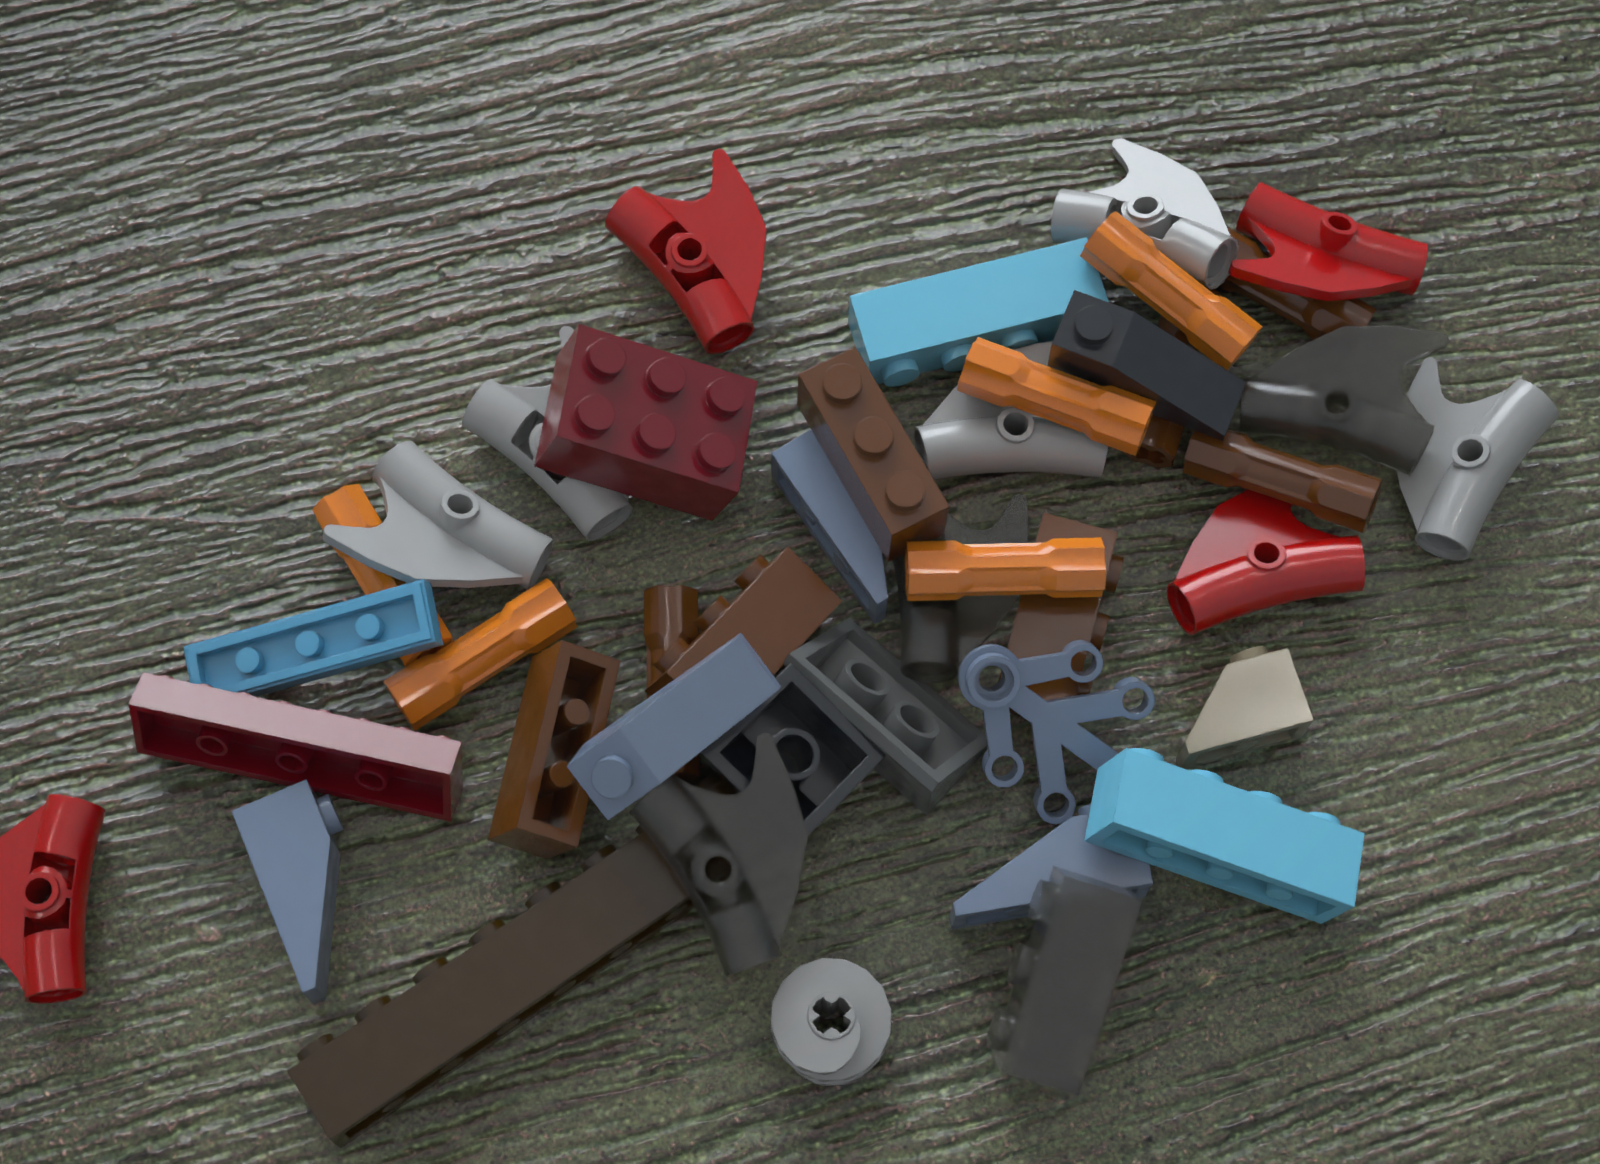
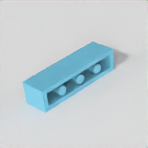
[848,237,1109,387]
[1084,748,1365,924]

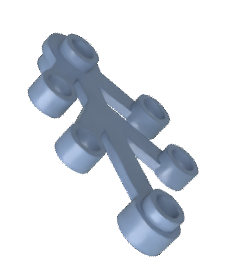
[958,640,1155,824]

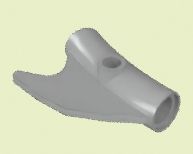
[1051,138,1239,289]
[462,326,633,541]
[914,341,1108,480]
[1390,357,1559,561]
[323,441,554,590]

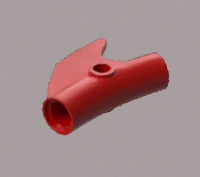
[605,149,766,354]
[1228,182,1428,301]
[1166,489,1365,635]
[0,794,106,1004]

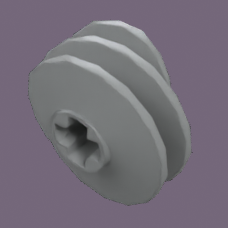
[771,958,891,1086]

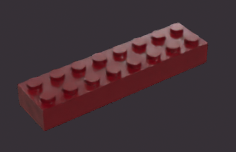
[128,672,463,822]

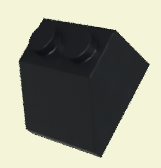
[698,663,886,850]

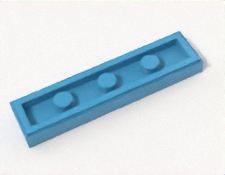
[183,579,443,697]

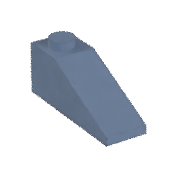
[771,429,888,624]
[567,633,781,820]
[232,779,344,1005]
[949,804,1153,930]

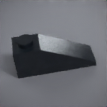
[1047,290,1246,441]

